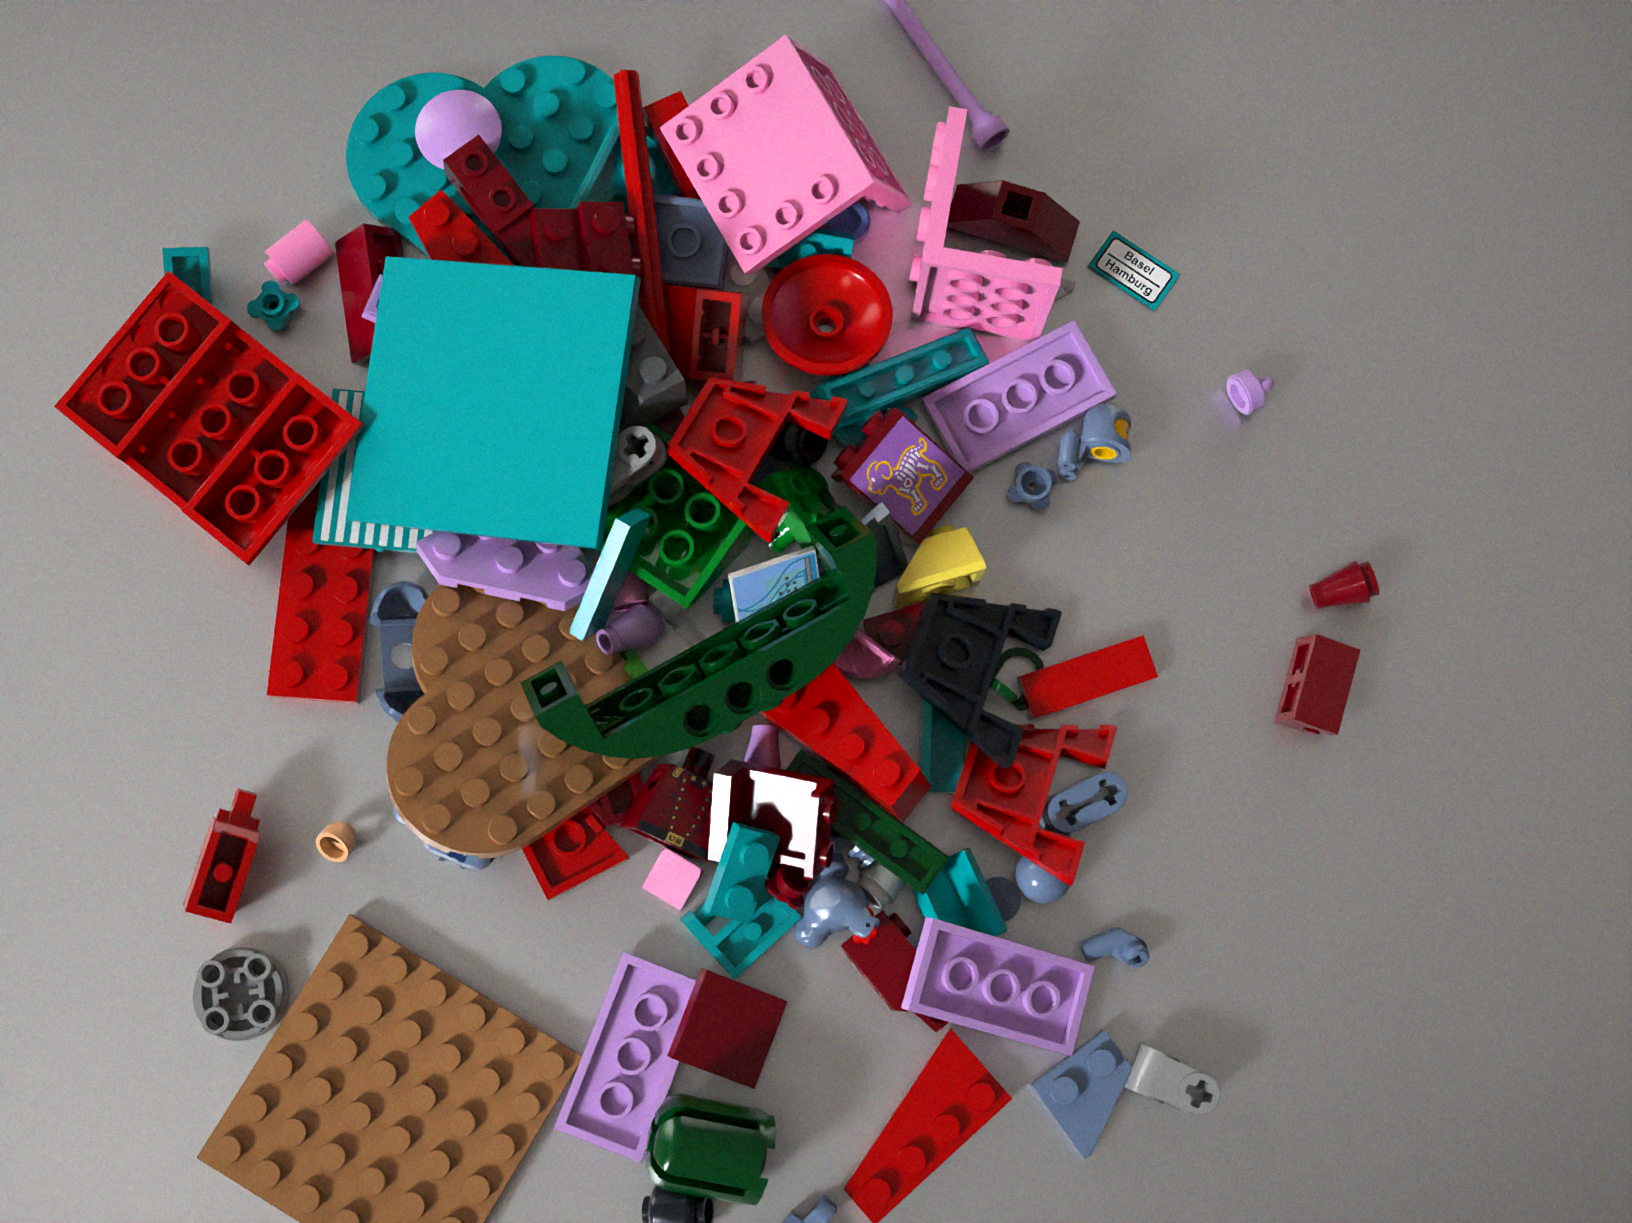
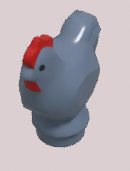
[794,852,881,949]

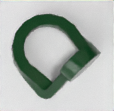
[990,647,1044,711]

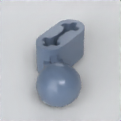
[1015,772,1128,904]

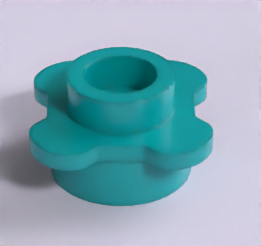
[247,280,300,331]

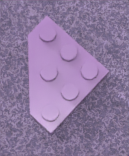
[416,531,594,611]

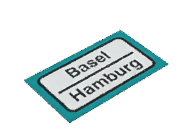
[1087,230,1181,311]

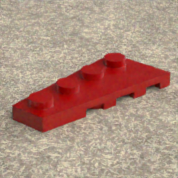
[408,189,515,266]
[522,808,630,901]

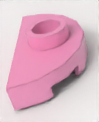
[833,628,901,679]

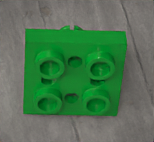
[757,465,843,555]

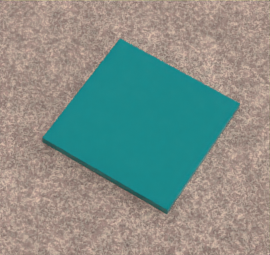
[345,256,641,550]

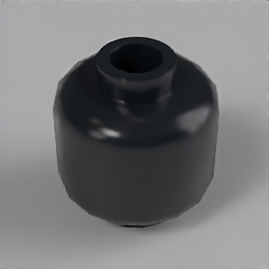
[769,422,828,467]
[642,1185,714,1223]

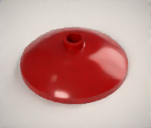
[761,254,893,376]

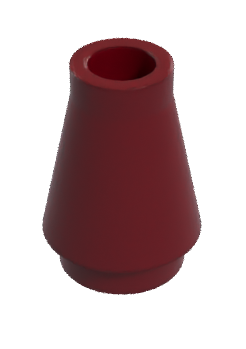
[1309,561,1379,610]

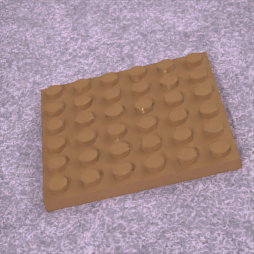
[197,914,583,1223]

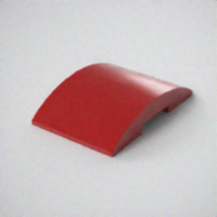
[54,271,365,566]

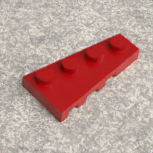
[843,1028,1012,1223]

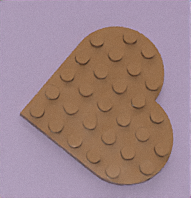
[386,584,662,859]

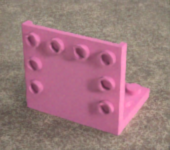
[660,34,912,275]
[909,106,1063,342]

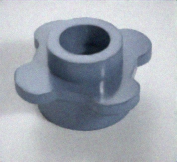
[1008,462,1057,511]

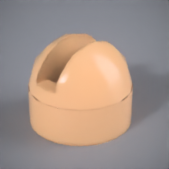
[316,822,357,862]

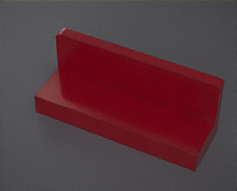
[335,223,404,364]

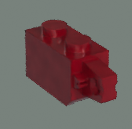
[839,910,949,1032]

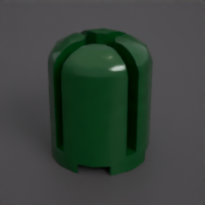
[645,1094,776,1206]

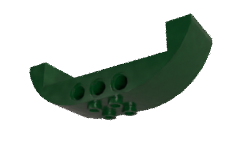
[520,506,877,759]

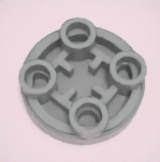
[193,947,289,1041]

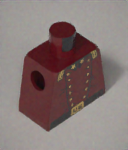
[620,747,715,862]

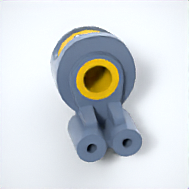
[1058,403,1132,480]

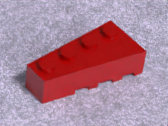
[760,663,931,822]

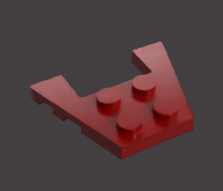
[667,377,848,543]
[951,724,1117,886]

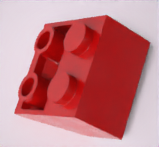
[663,284,748,381]

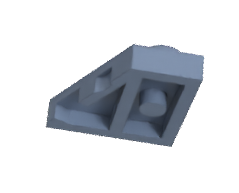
[1030,1030,1132,1159]

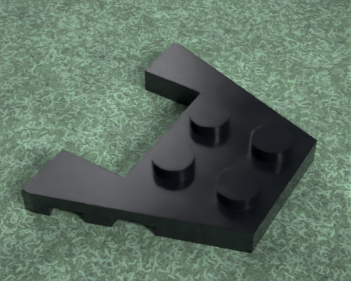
[898,592,1062,769]

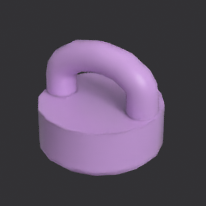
[1226,369,1274,415]

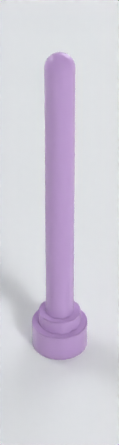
[884,0,1010,151]

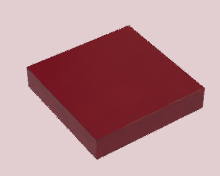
[667,968,788,1089]

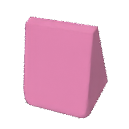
[642,847,704,911]

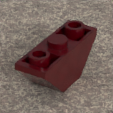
[947,180,1080,263]

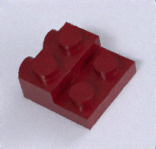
[529,202,641,278]

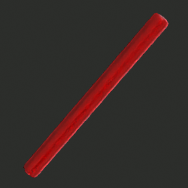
[613,69,672,359]

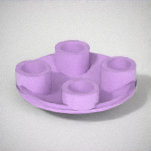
[415,90,502,170]

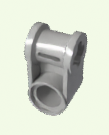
[608,426,667,507]
[1124,1044,1221,1115]

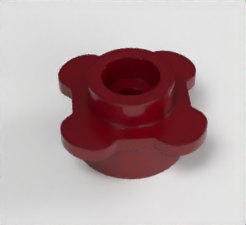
[765,862,812,910]

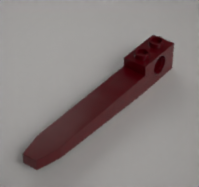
[443,134,685,437]

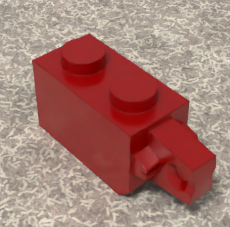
[183,788,260,924]

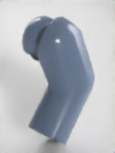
[1079,927,1150,968]

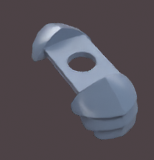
[370,581,429,722]

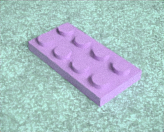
[921,320,1117,474]
[901,917,1095,1056]
[554,952,696,1163]

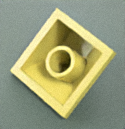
[892,525,987,610]

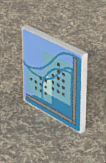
[728,546,819,622]

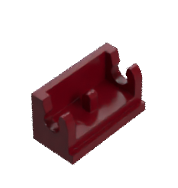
[1275,634,1360,735]

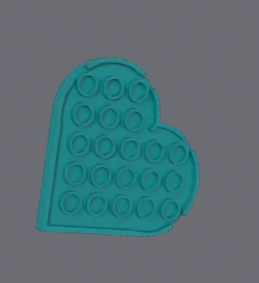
[346,56,617,266]

